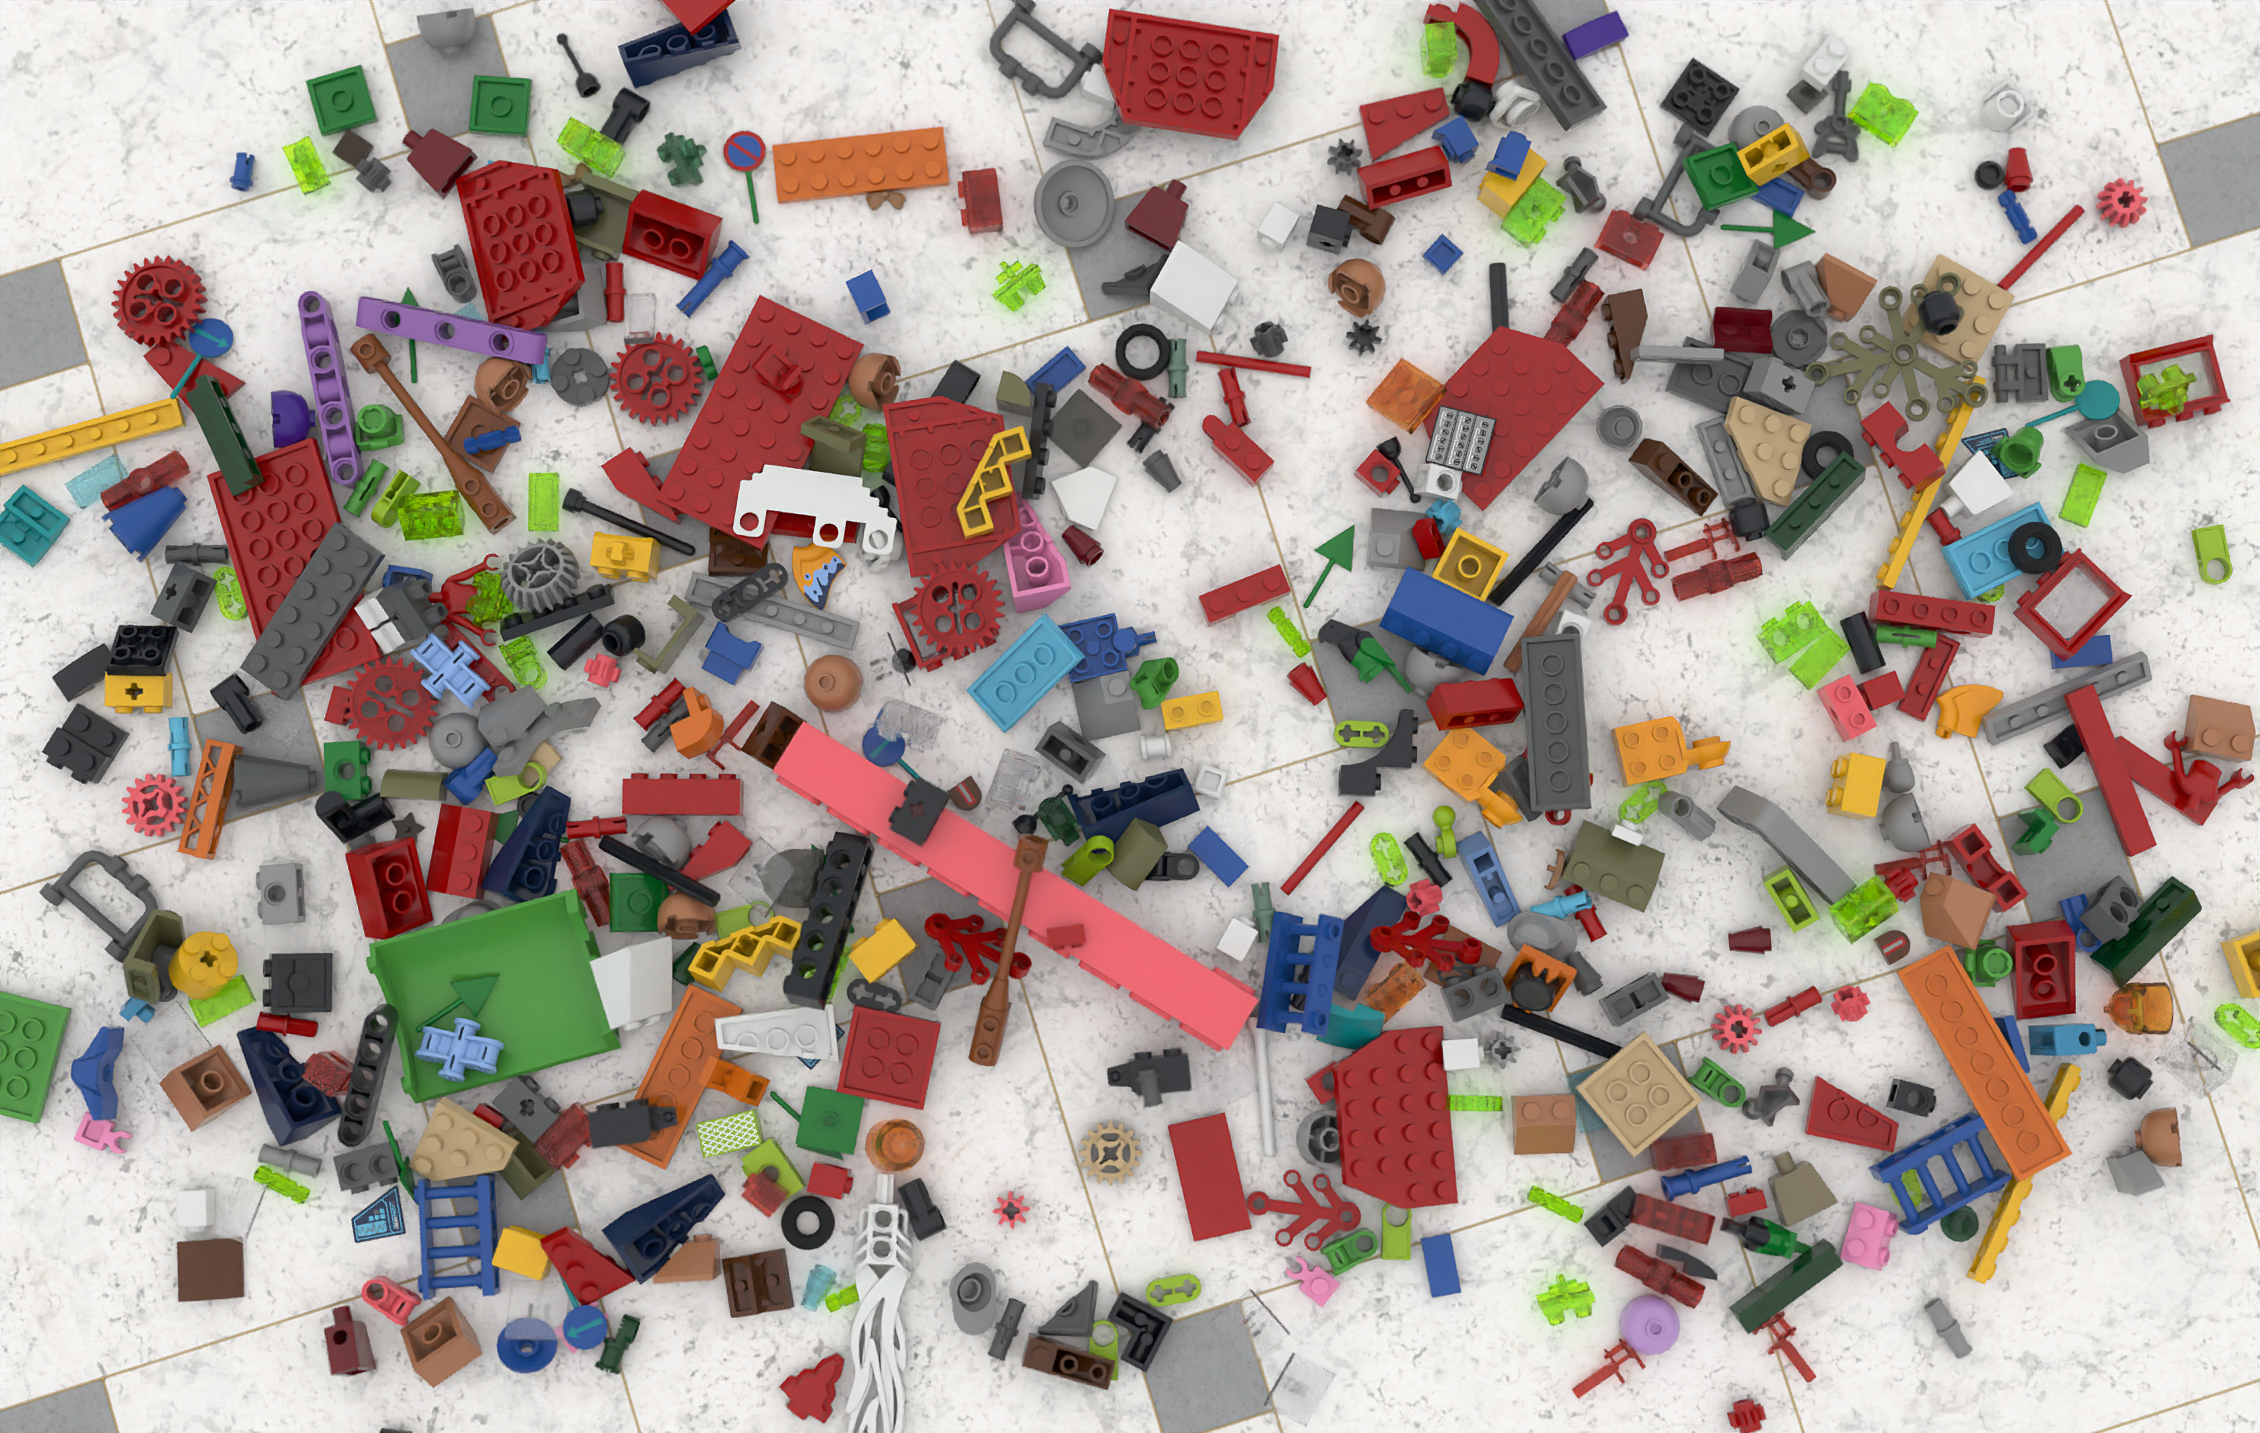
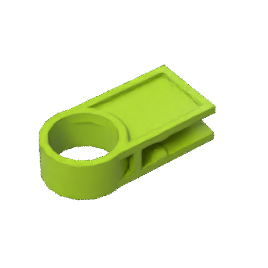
[371,469,421,529]
[2191,524,2233,585]
[485,762,548,806]
[2024,767,2083,824]
[1061,836,1114,887]
[716,901,775,940]
[1381,1203,1412,1260]
[1089,1319,1118,1381]

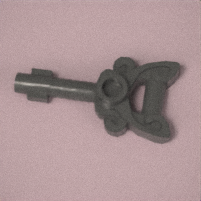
[1811,71,1861,163]

